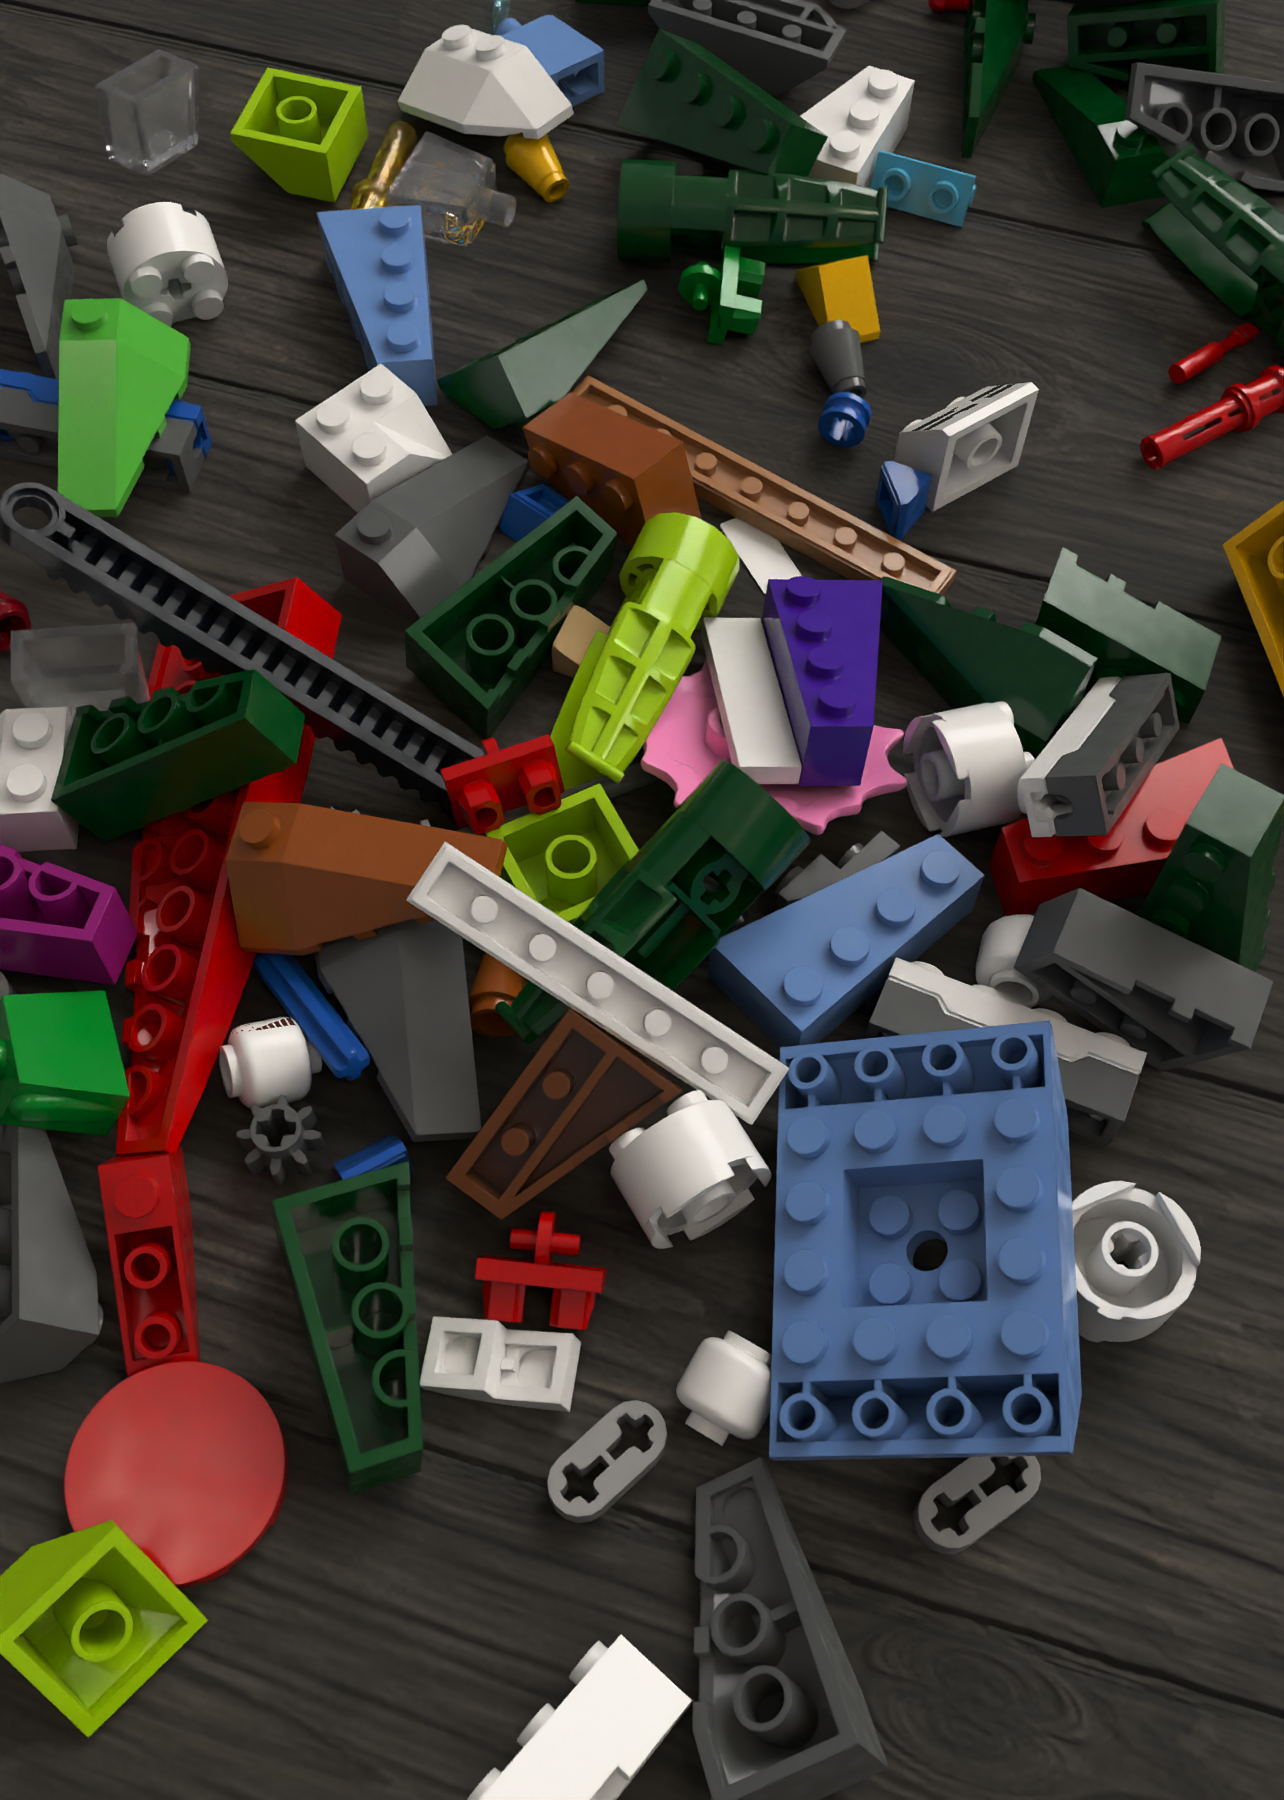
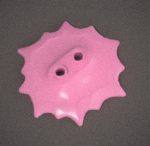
[641,657,907,835]

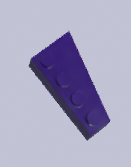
[761,576,883,786]

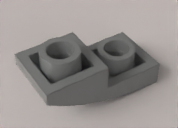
[775,830,900,911]

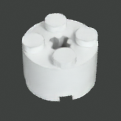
[107,202,228,327]
[903,701,1035,837]
[609,1090,771,1249]
[1072,1181,1201,1342]

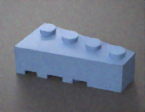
[316,205,438,406]

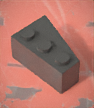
[1013,888,1273,1072]

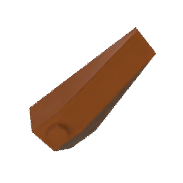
[225,802,508,956]

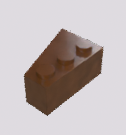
[446,1008,684,1220]

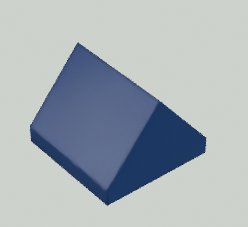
[875,460,932,540]

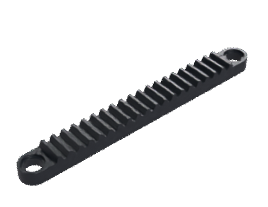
[0,482,484,827]

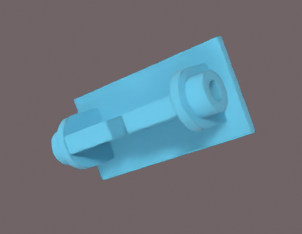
[870,150,977,227]

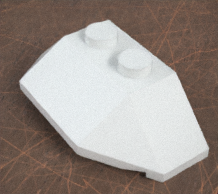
[398,25,574,139]

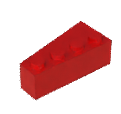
[989,738,1234,916]

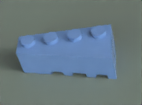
[707,834,985,1048]

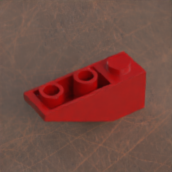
[97,1147,201,1376]

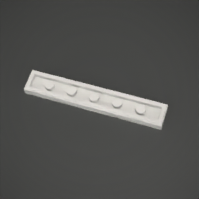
[406,841,789,1125]

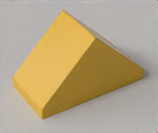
[795,255,880,343]

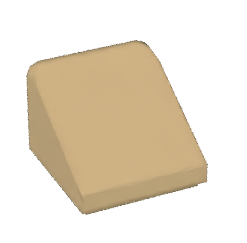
[552,605,610,678]

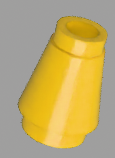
[504,132,569,203]

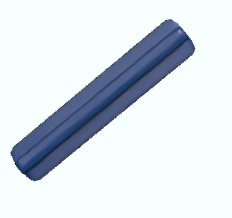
[253,953,370,1081]

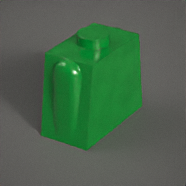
[0,990,130,1136]

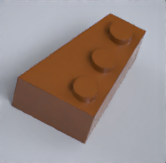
[523,392,702,548]

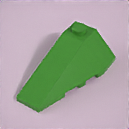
[58,298,191,518]

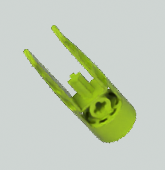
[550,512,740,790]

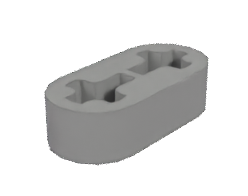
[547,1400,667,1523]
[913,1456,1041,1554]

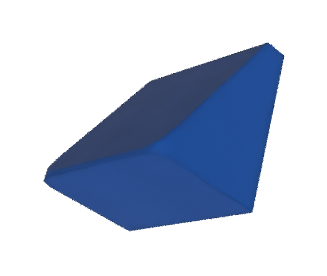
[500,484,569,542]
[333,1134,414,1180]

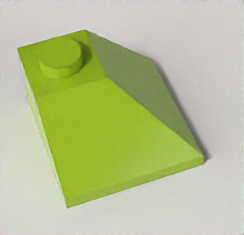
[0,1520,208,1738]

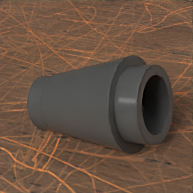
[809,320,867,398]

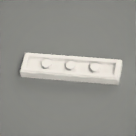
[701,617,802,784]

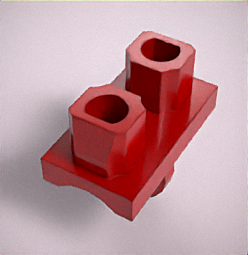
[440,734,565,835]
[475,1211,607,1330]

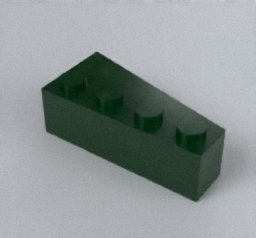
[405,496,617,740]

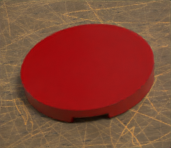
[64,1361,289,1589]

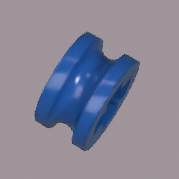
[818,392,872,447]

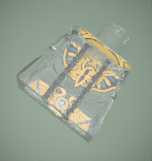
[386,132,516,246]

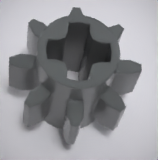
[236,1095,326,1185]

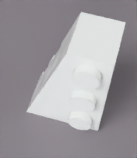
[800,66,915,188]

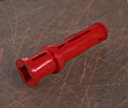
[1140,365,1284,470]

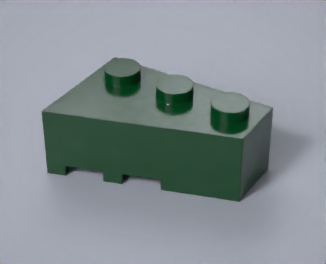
[1067,0,1225,82]

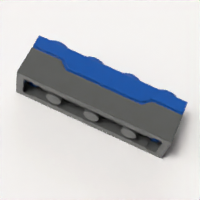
[0,369,212,493]

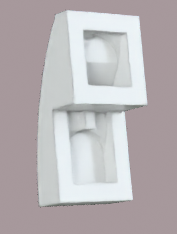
[420,1316,581,1412]

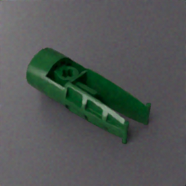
[1142,144,1284,353]
[617,159,888,264]
[495,760,811,1044]

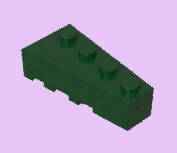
[615,29,828,177]
[51,669,305,842]
[1137,763,1284,972]
[272,1161,423,1495]

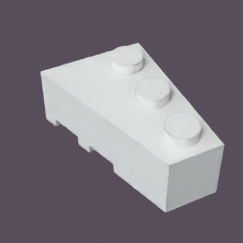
[467,1635,692,1800]

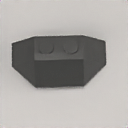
[648,0,846,96]

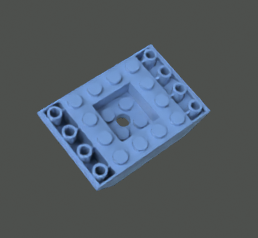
[769,1021,1082,1461]

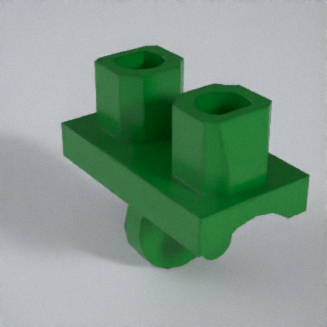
[679,245,765,345]

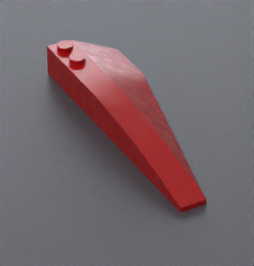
[116,577,342,1157]

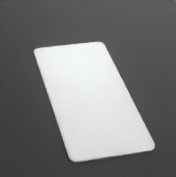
[720,518,802,595]

